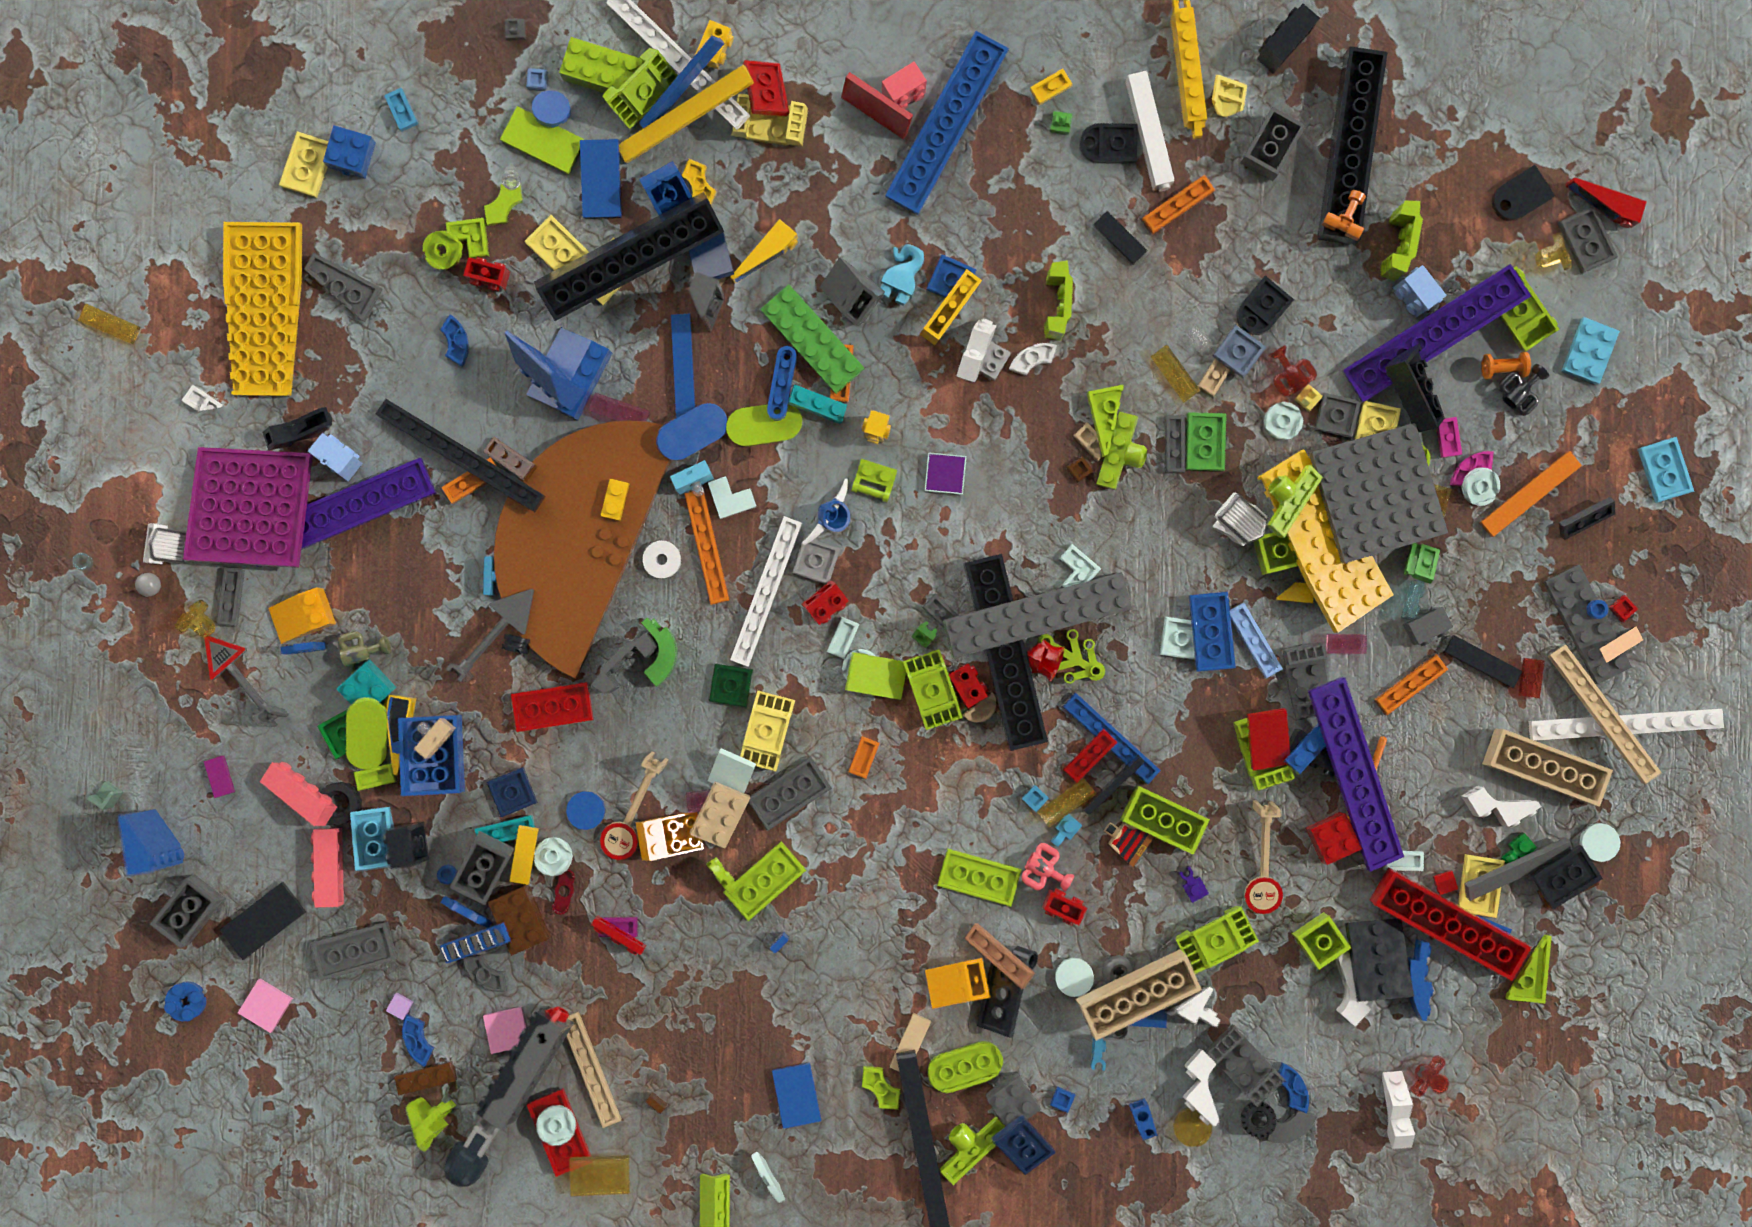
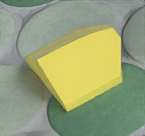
[1212,75,1247,117]

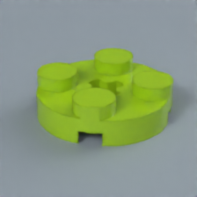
[423,231,463,269]
[706,858,738,894]

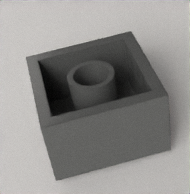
[986,1072,1041,1127]

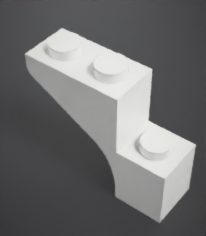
[957,319,996,382]
[1461,786,1541,828]
[1335,951,1371,1027]
[1183,1049,1219,1127]
[1382,1071,1415,1149]

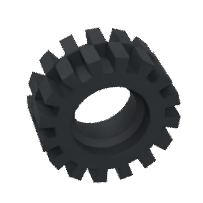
[1241,1102,1277,1139]

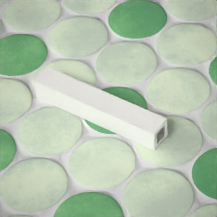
[1126,71,1175,191]

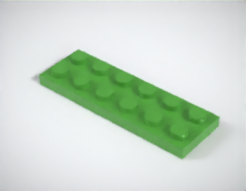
[760,284,865,394]

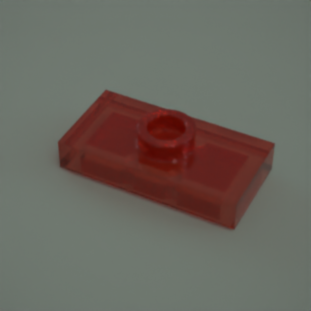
[1519,658,1545,699]

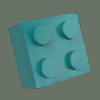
[336,659,396,705]

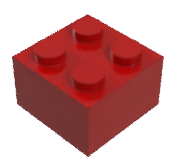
[1305,812,1362,865]

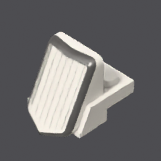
[1213,493,1268,546]
[143,524,186,564]
[1165,985,1220,1027]

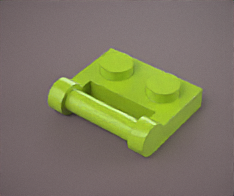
[851,459,898,503]

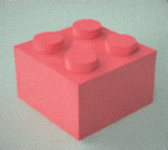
[882,61,927,109]

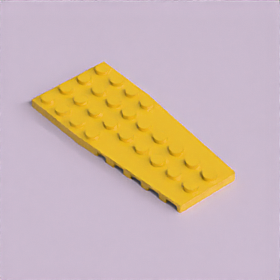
[223,222,302,396]
[1258,450,1394,633]

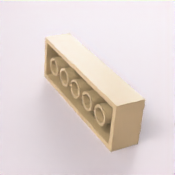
[1482,728,1613,807]
[1076,950,1202,1040]

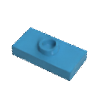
[483,556,497,596]

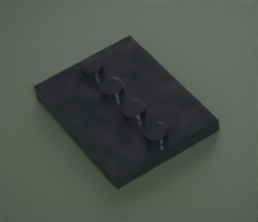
[1345,918,1414,1002]

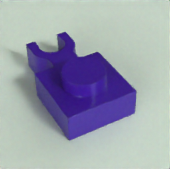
[1178,866,1209,903]

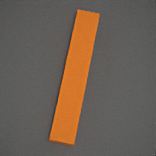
[1479,451,1582,537]
[684,489,730,605]

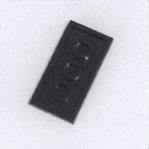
[220,882,306,960]

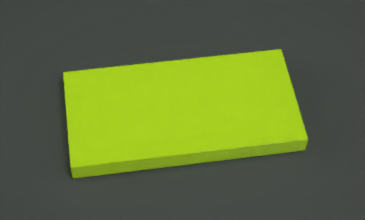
[500,106,585,175]
[723,841,806,921]
[937,848,1022,907]

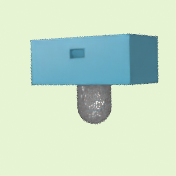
[670,460,714,497]

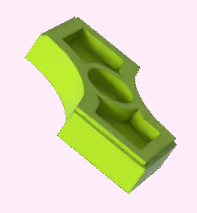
[484,182,523,226]
[862,1066,900,1110]

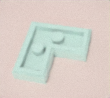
[708,476,757,519]
[1059,544,1101,588]

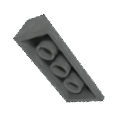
[688,271,725,332]

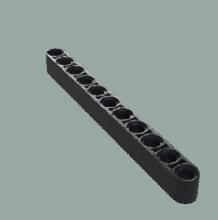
[896,1049,950,1227]

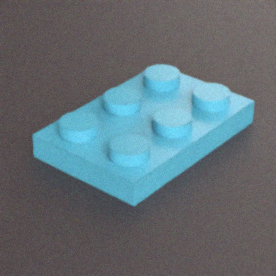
[1561,317,1620,385]

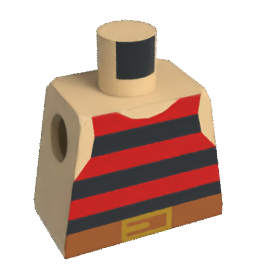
[1104,822,1154,867]

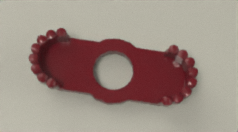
[552,869,575,915]

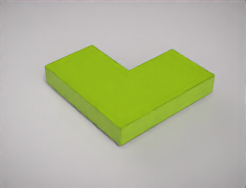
[446,218,489,259]

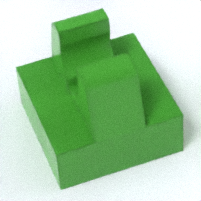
[1050,111,1072,135]
[911,622,937,648]

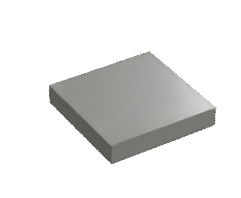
[792,537,840,584]

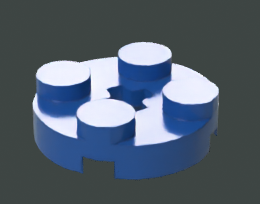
[164,981,206,1022]

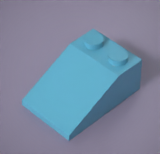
[350,807,394,871]

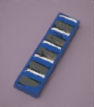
[440,923,511,964]

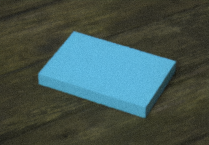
[1638,437,1694,503]

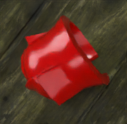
[1027,640,1065,682]

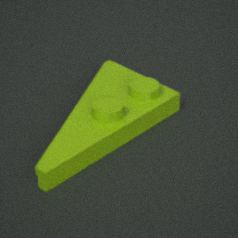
[1086,385,1124,457]
[1505,934,1552,1004]

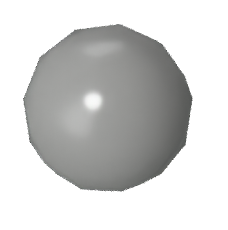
[135,573,161,597]

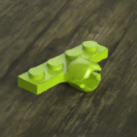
[1096,412,1147,490]
[1267,465,1323,538]
[939,1116,1005,1185]

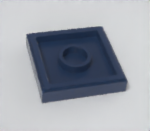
[487,767,538,817]

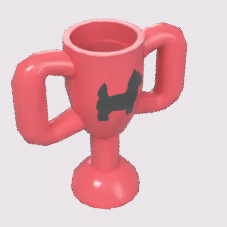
[1022,843,1074,891]

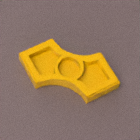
[681,159,717,205]

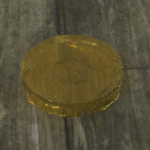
[1173,1108,1212,1147]

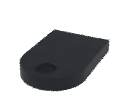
[1079,123,1137,163]
[1492,165,1555,221]
[1236,275,1294,335]

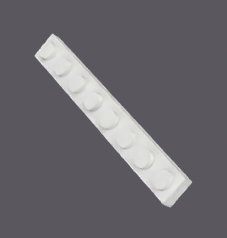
[730,516,802,667]

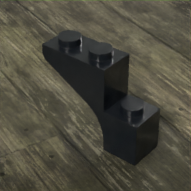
[262,407,332,450]

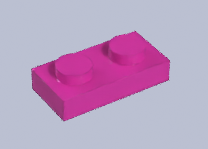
[1437,417,1462,458]

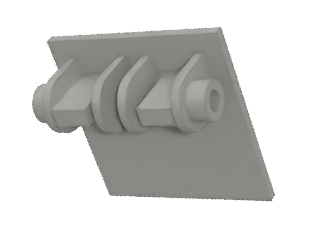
[979,342,1011,381]

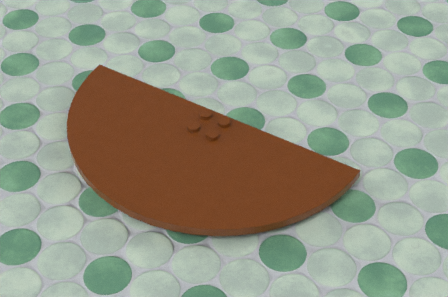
[494,420,672,679]

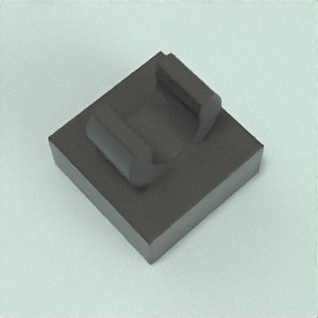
[505,18,526,41]

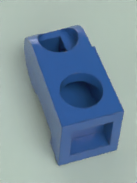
[1128,1098,1157,1141]

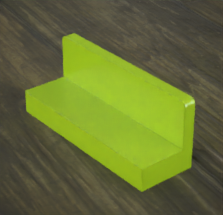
[700,1173,730,1227]

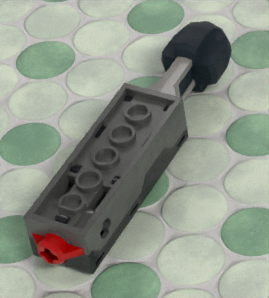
[444,1006,574,1187]

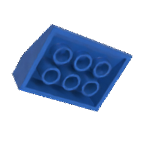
[526,327,612,421]
[504,330,585,410]
[398,715,465,796]
[118,809,184,876]

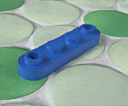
[767,346,797,421]

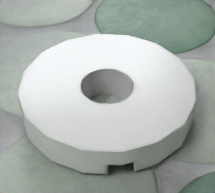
[643,540,681,579]

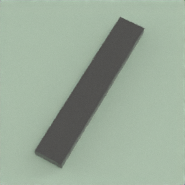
[1465,838,1571,901]

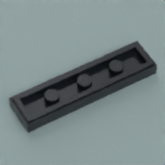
[1444,635,1523,688]
[1083,754,1145,815]

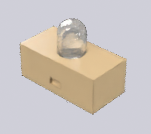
[414,718,456,759]

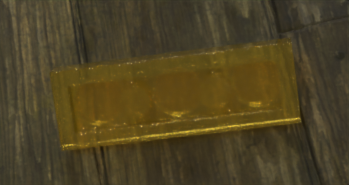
[78,303,141,344]
[1151,345,1200,403]
[1037,778,1096,827]

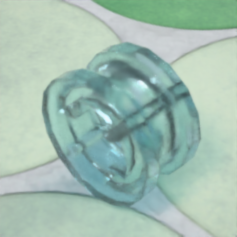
[72,553,94,571]

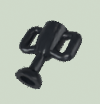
[1499,364,1550,416]

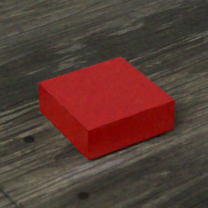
[1609,595,1638,622]
[1432,870,1458,895]

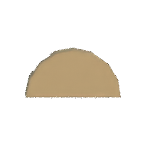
[962,692,996,723]

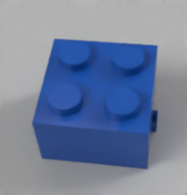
[323,125,376,179]
[639,161,692,216]

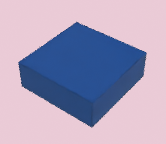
[770,932,789,954]
[1050,1086,1075,1113]

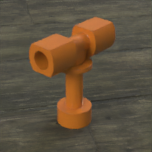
[1322,190,1366,241]

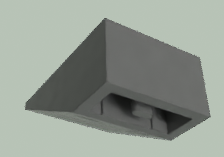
[820,256,885,326]

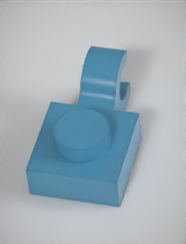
[1050,813,1082,847]
[1090,1037,1106,1071]

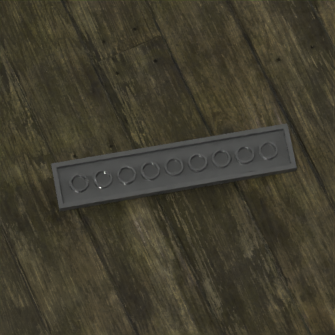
[943,572,1132,658]

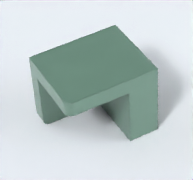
[87,781,123,810]

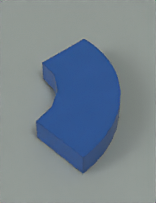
[440,314,469,367]
[441,896,492,928]
[402,1014,434,1067]
[1278,1062,1309,1113]

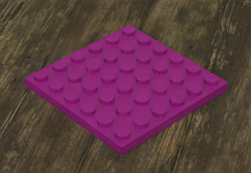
[183,447,313,568]

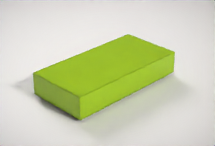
[354,763,397,791]

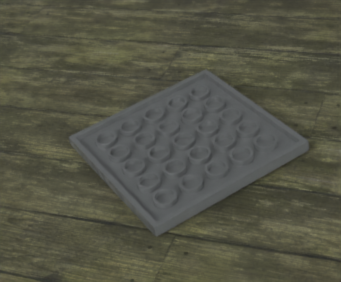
[1309,423,1448,564]

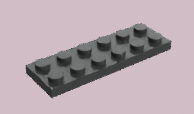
[1543,564,1632,684]

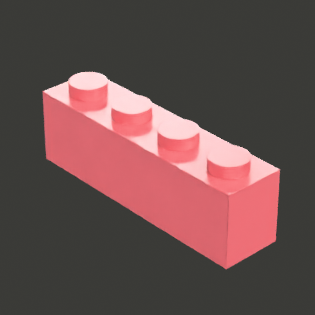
[260,762,337,826]
[311,827,344,908]

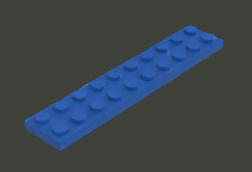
[885,31,1009,215]

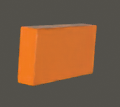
[848,736,880,779]

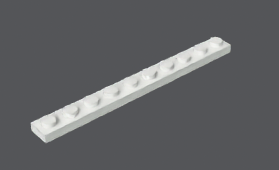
[606,0,750,130]
[1528,709,1724,740]

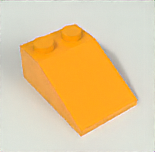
[268,587,336,644]

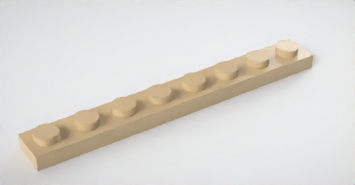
[1548,645,1662,784]

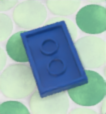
[772,1062,822,1129]

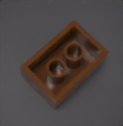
[488,885,551,956]

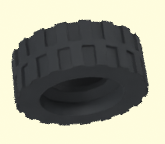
[320,782,362,825]

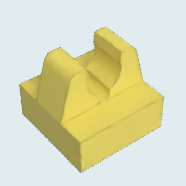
[1294,384,1323,412]

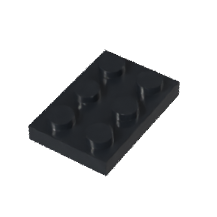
[1530,845,1603,909]

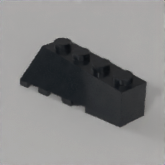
[1385,344,1445,433]

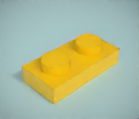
[1030,68,1073,106]
[601,479,630,521]

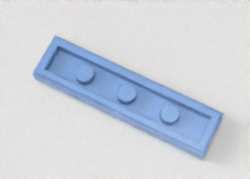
[1230,603,1283,679]

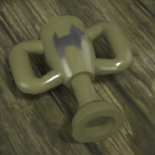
[338,631,392,675]

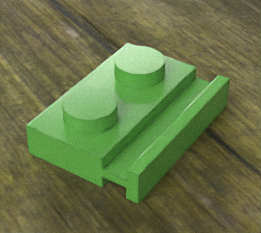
[1404,543,1440,584]

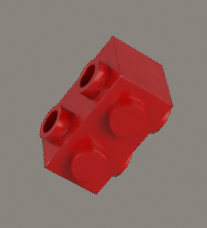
[463,257,510,292]
[801,581,849,625]
[948,663,988,708]
[1042,888,1087,926]

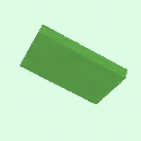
[1185,412,1226,471]

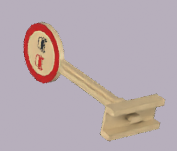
[600,752,669,860]
[1244,800,1283,914]

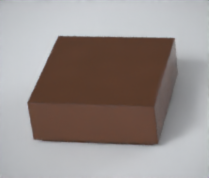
[1066,456,1093,483]
[646,1092,667,1114]

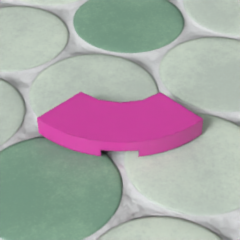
[1450,451,1494,487]

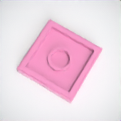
[238,978,293,1033]
[483,1006,527,1054]

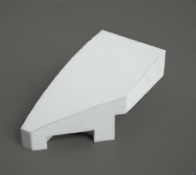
[182,385,223,412]

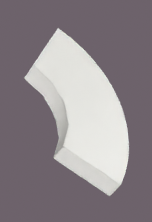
[1009,343,1057,376]

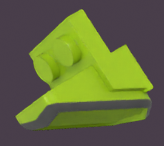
[406,1097,457,1152]

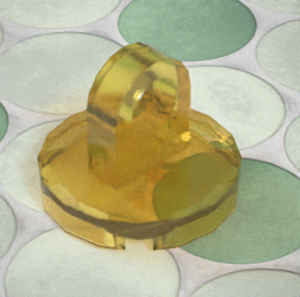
[1535,233,1573,271]
[175,600,215,637]

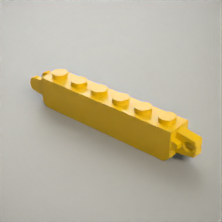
[1171,0,1207,140]

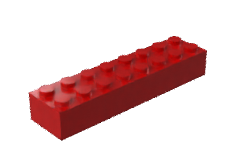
[1370,867,1532,981]

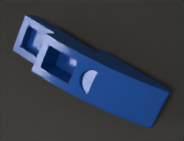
[1408,939,1433,1021]

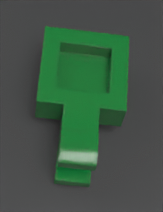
[1501,832,1537,864]

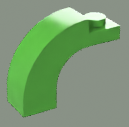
[641,618,677,686]

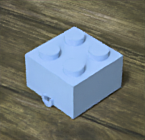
[1393,265,1447,317]
[308,433,363,481]

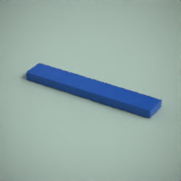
[639,36,725,128]
[671,314,695,418]
[1062,693,1161,785]

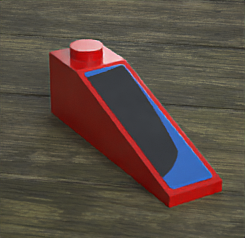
[1566,177,1647,228]

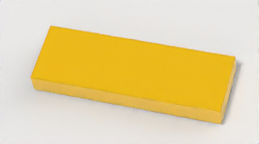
[510,825,539,885]

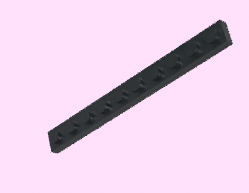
[375,399,545,512]

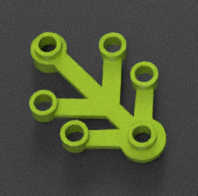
[1038,629,1105,684]

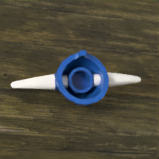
[802,479,850,545]

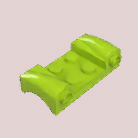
[1500,266,1560,352]

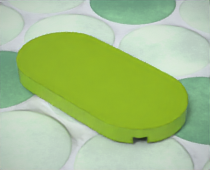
[726,404,802,447]
[346,698,387,769]
[927,1041,1003,1093]

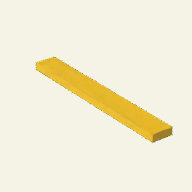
[619,65,754,163]

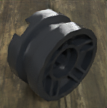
[501,634,530,654]

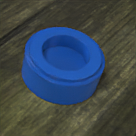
[1586,600,1608,619]
[437,865,457,885]

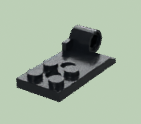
[977,946,1038,1038]

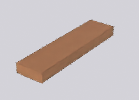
[964,923,1035,989]

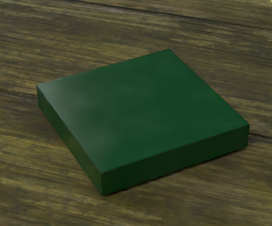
[709,663,753,707]

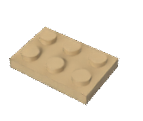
[690,782,750,848]

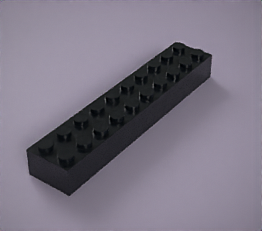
[1317,46,1388,245]
[534,192,724,321]
[963,554,1048,751]

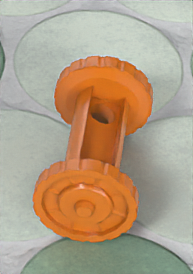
[1481,352,1531,379]

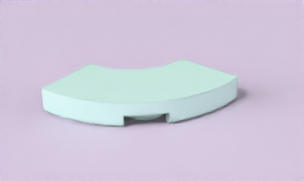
[752,1152,785,1203]

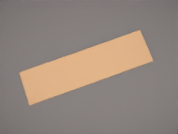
[1600,627,1643,662]

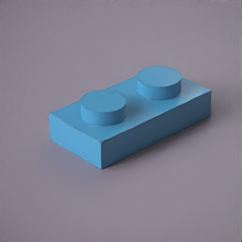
[384,88,419,132]

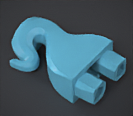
[881,244,924,306]

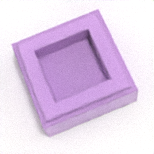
[386,993,414,1020]

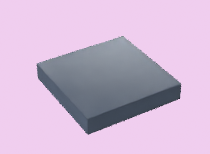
[1212,325,1266,379]

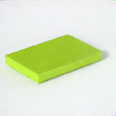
[845,652,906,700]

